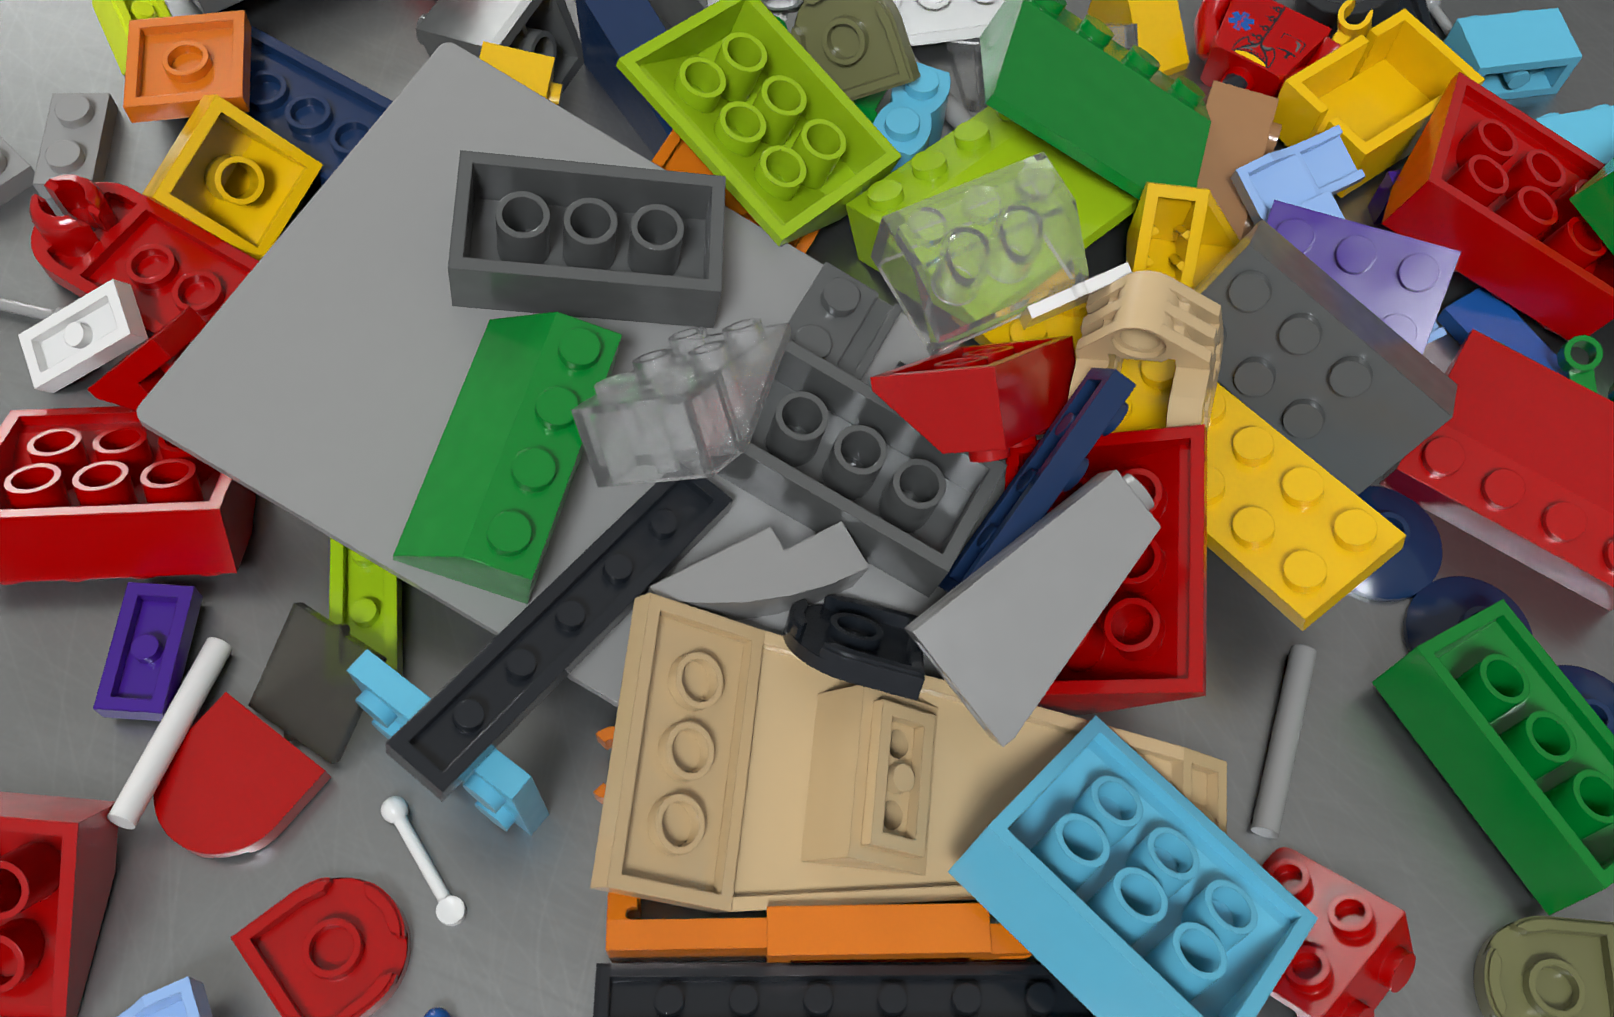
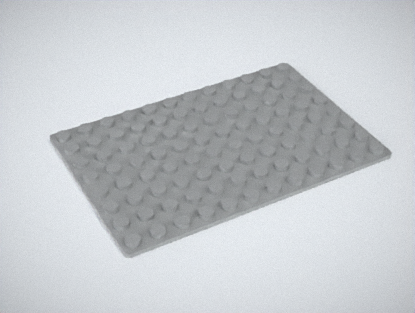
[137,42,1044,707]

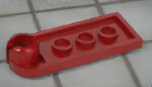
[29,174,259,343]

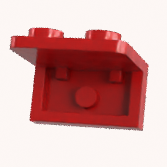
[1261,847,1416,1017]

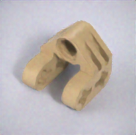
[1068,270,1224,431]

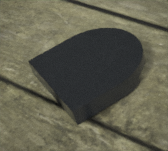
[783,595,925,701]

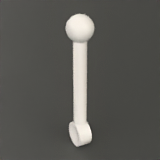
[381,796,467,926]

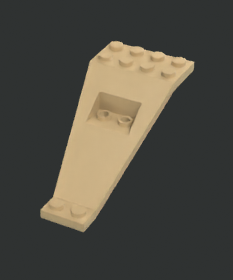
[590,593,1227,913]

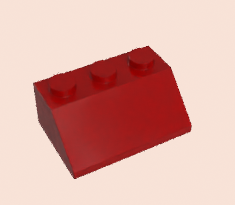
[870,335,1076,463]

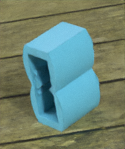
[873,62,951,174]

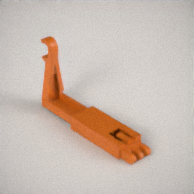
[593,726,1032,963]

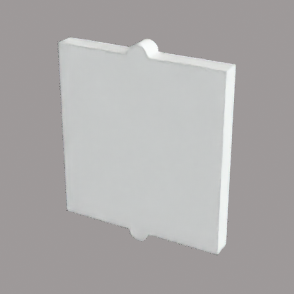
[1019,262,1133,329]

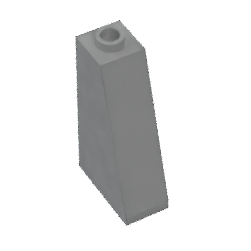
[904,470,1161,747]

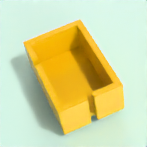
[1273,9,1485,198]

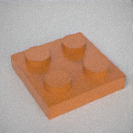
[123,10,251,123]

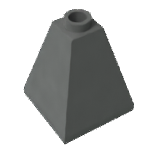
[416,0,584,93]

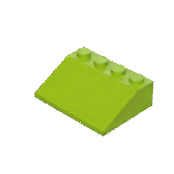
[616,0,902,246]
[845,106,1139,330]

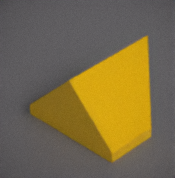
[1126,182,1240,289]

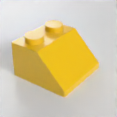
[142,94,323,261]

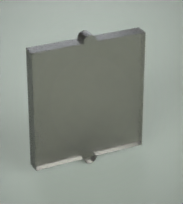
[248,602,387,764]

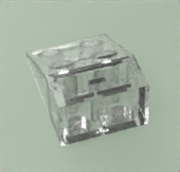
[571,318,792,488]

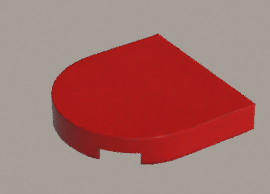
[153,692,331,858]
[230,877,411,1017]

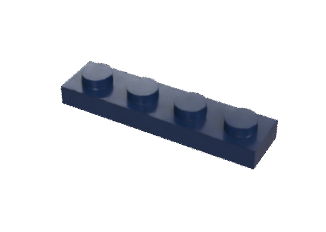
[938,368,1136,593]

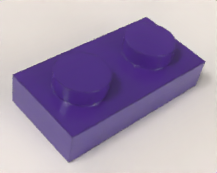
[93,582,203,721]

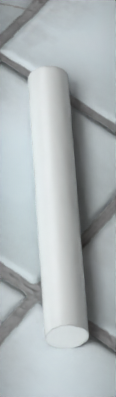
[107,637,232,829]

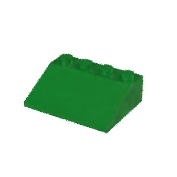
[980,0,1211,200]

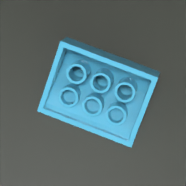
[948,716,1318,1017]

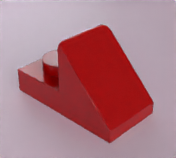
[87,306,207,411]

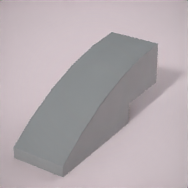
[647,521,869,621]

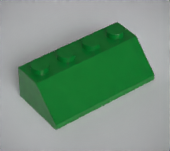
[393,312,622,604]
[1372,599,1614,916]

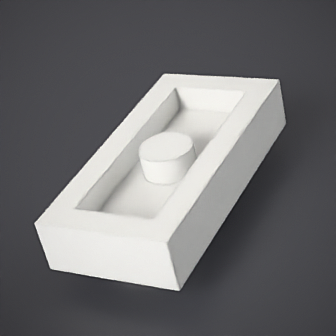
[18,279,148,393]

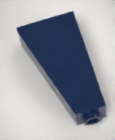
[575,0,673,156]

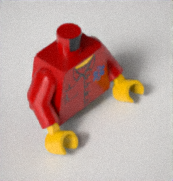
[1193,0,1373,98]

